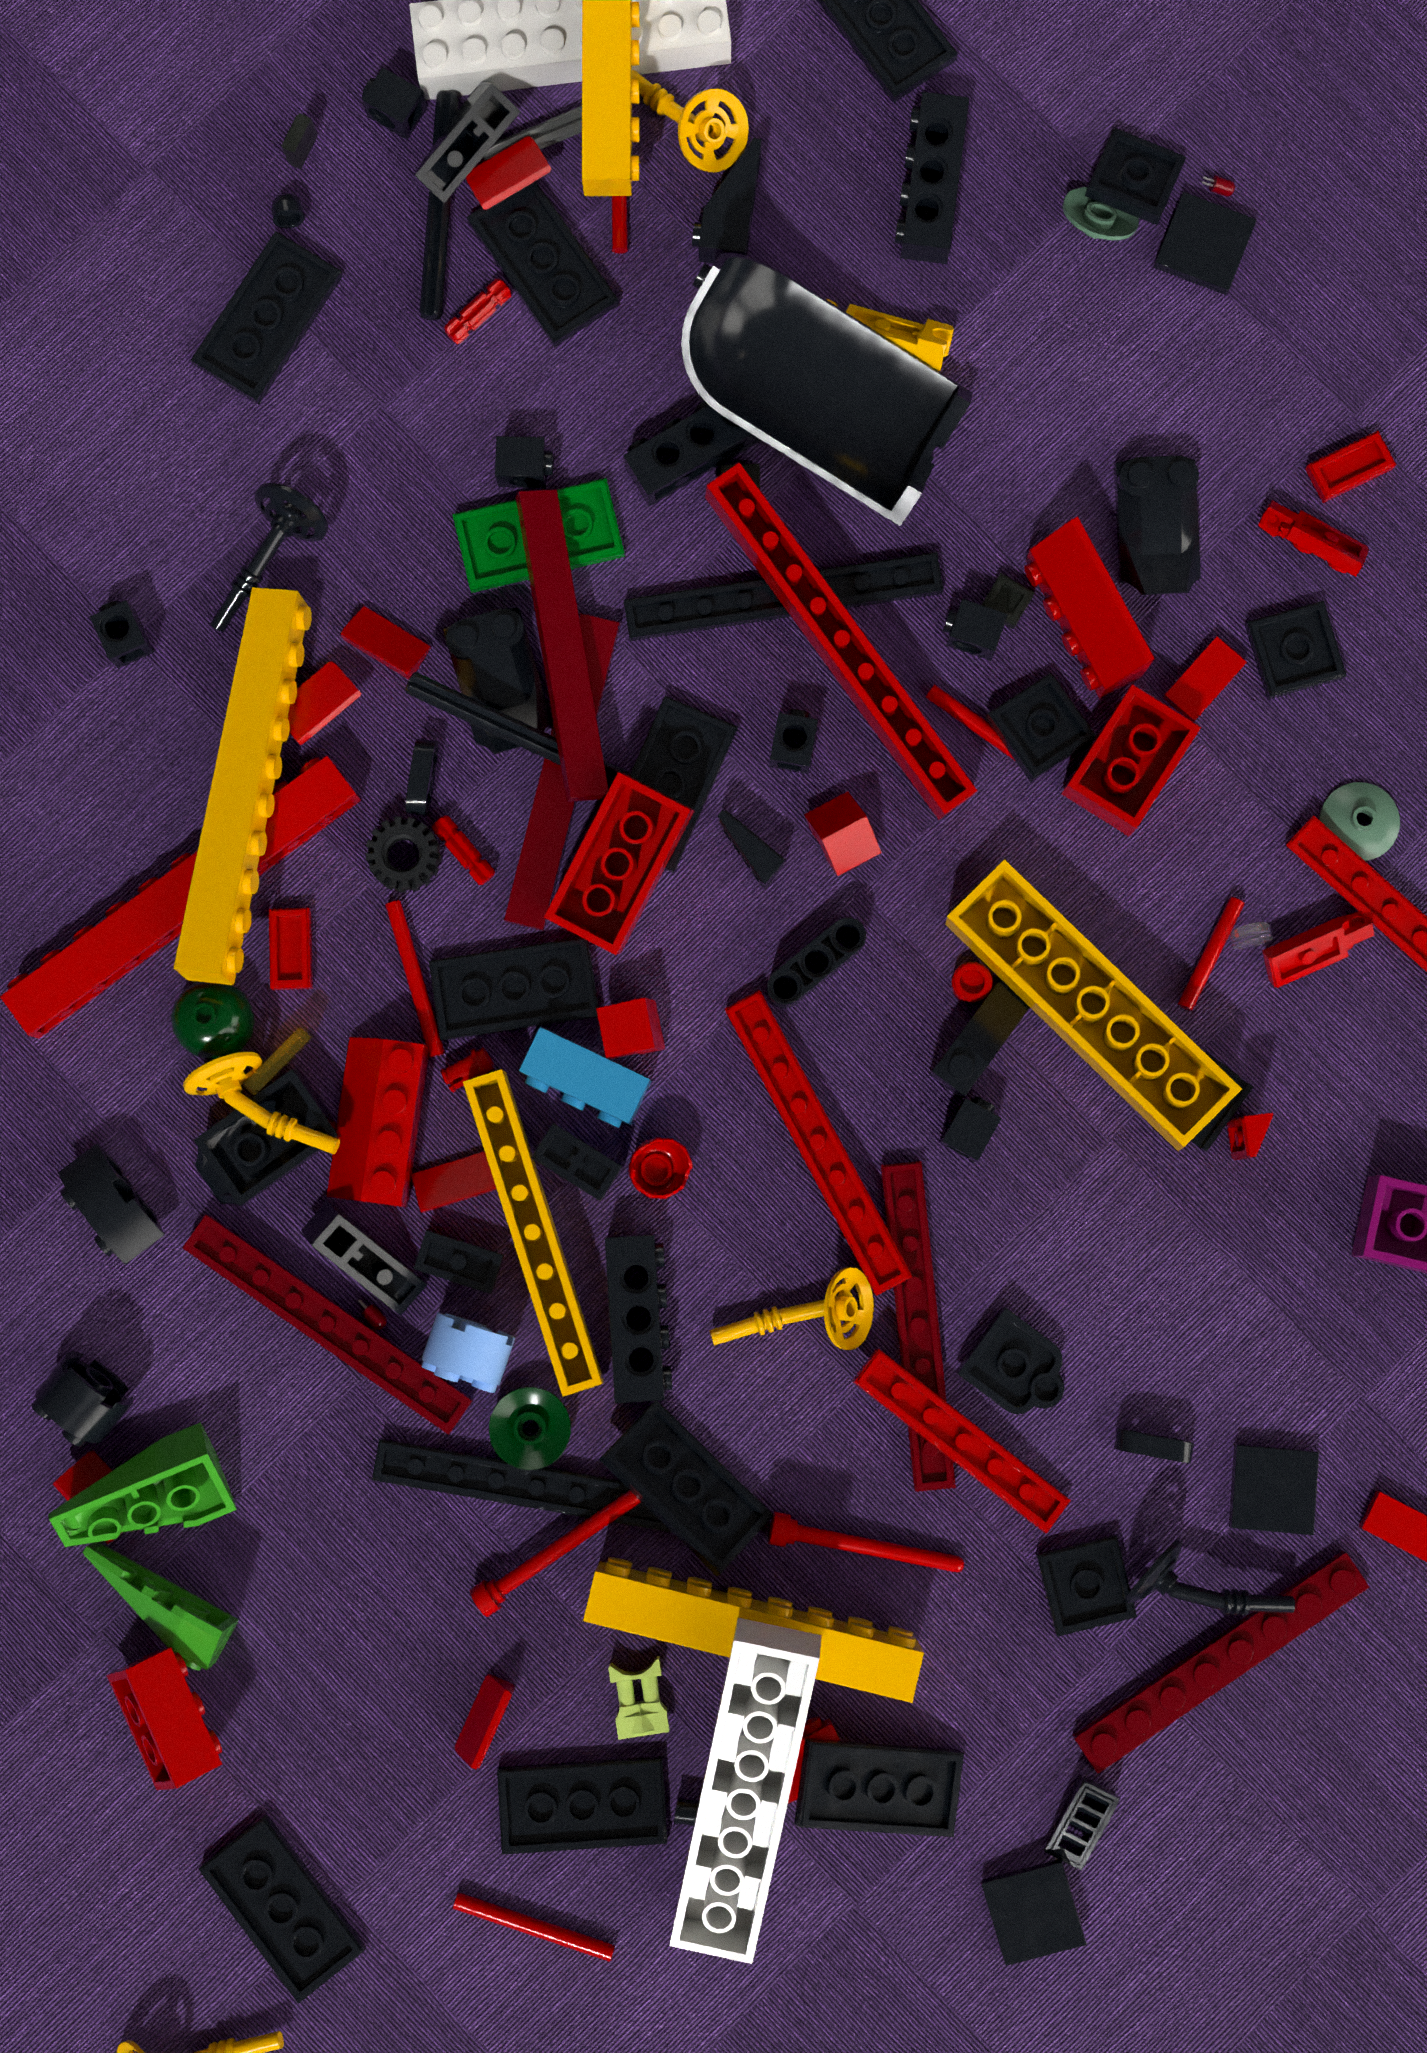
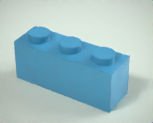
[519,1027,651,1128]

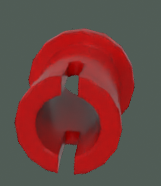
[440,1047,495,1093]

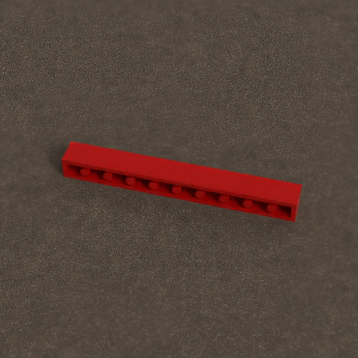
[705,462,978,820]
[0,756,361,1039]

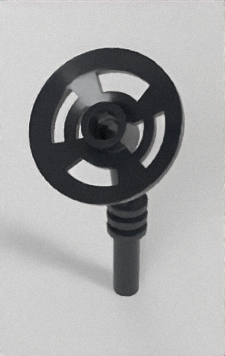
[210,483,328,632]
[1124,1538,1295,1615]

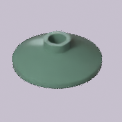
[1062,187,1139,240]
[1319,782,1400,861]

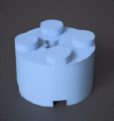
[421,1312,515,1393]

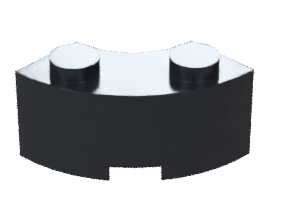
[58,1143,165,1265]

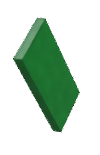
[452,478,625,593]

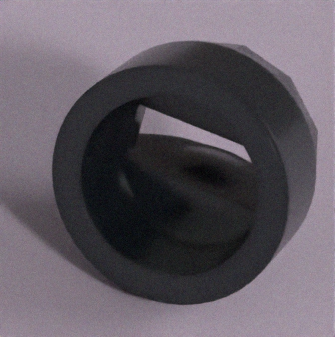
[271,193,304,229]

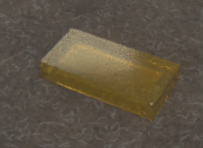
[244,1027,314,1096]

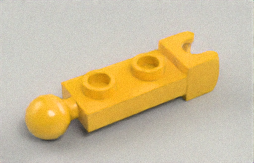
[826,299,954,371]

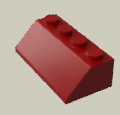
[1024,516,1155,699]
[326,1037,429,1207]

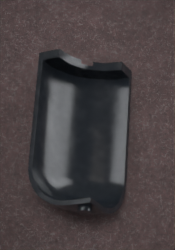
[681,252,973,526]

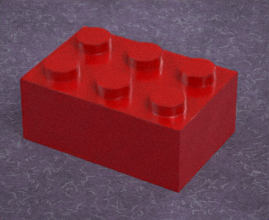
[1062,684,1201,837]
[106,1647,222,1790]

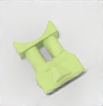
[608,1656,670,1740]

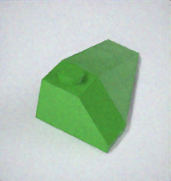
[48,1422,237,1547]
[83,1542,239,1671]

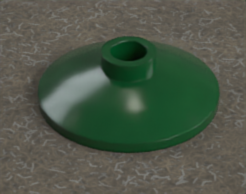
[489,1387,571,1470]

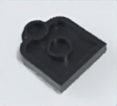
[955,1306,1064,1414]

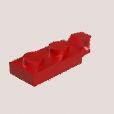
[1258,500,1369,577]
[1262,911,1375,988]

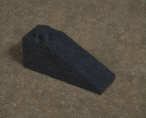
[413,82,521,203]
[692,138,762,264]
[929,979,1030,1099]
[301,1200,427,1316]

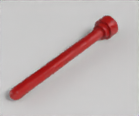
[470,1490,641,1617]
[768,1511,964,1572]

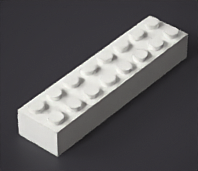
[409,0,731,100]
[670,1618,822,1964]

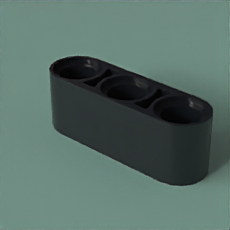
[767,917,866,1009]

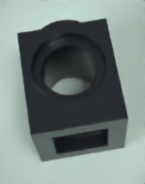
[362,67,427,140]
[495,436,554,488]
[943,599,1008,661]
[90,600,154,669]
[769,709,818,774]
[939,1096,1001,1162]

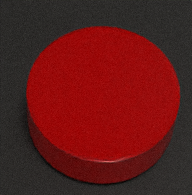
[951,962,992,1003]

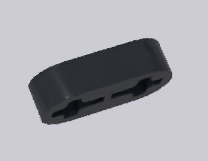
[405,739,438,816]
[1114,1428,1194,1464]

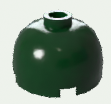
[171,982,255,1060]

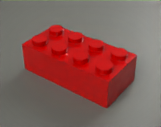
[544,772,695,955]

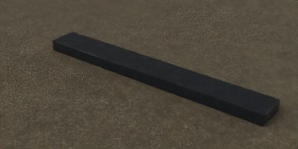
[623,552,943,641]
[372,1438,672,1532]

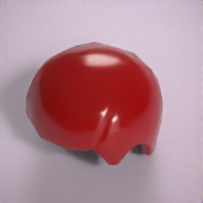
[628,1137,693,1199]

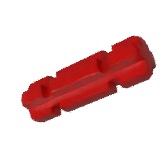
[444,278,511,344]
[432,815,495,885]

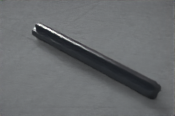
[419,91,459,320]
[405,672,630,788]

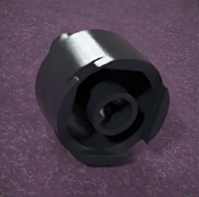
[31,1351,134,1447]

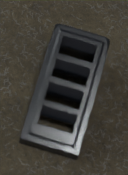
[718,810,785,889]
[1043,1774,1120,1871]

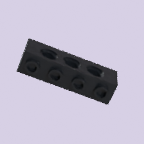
[894,92,969,264]
[623,401,762,507]
[605,1235,672,1403]

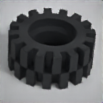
[365,816,442,893]

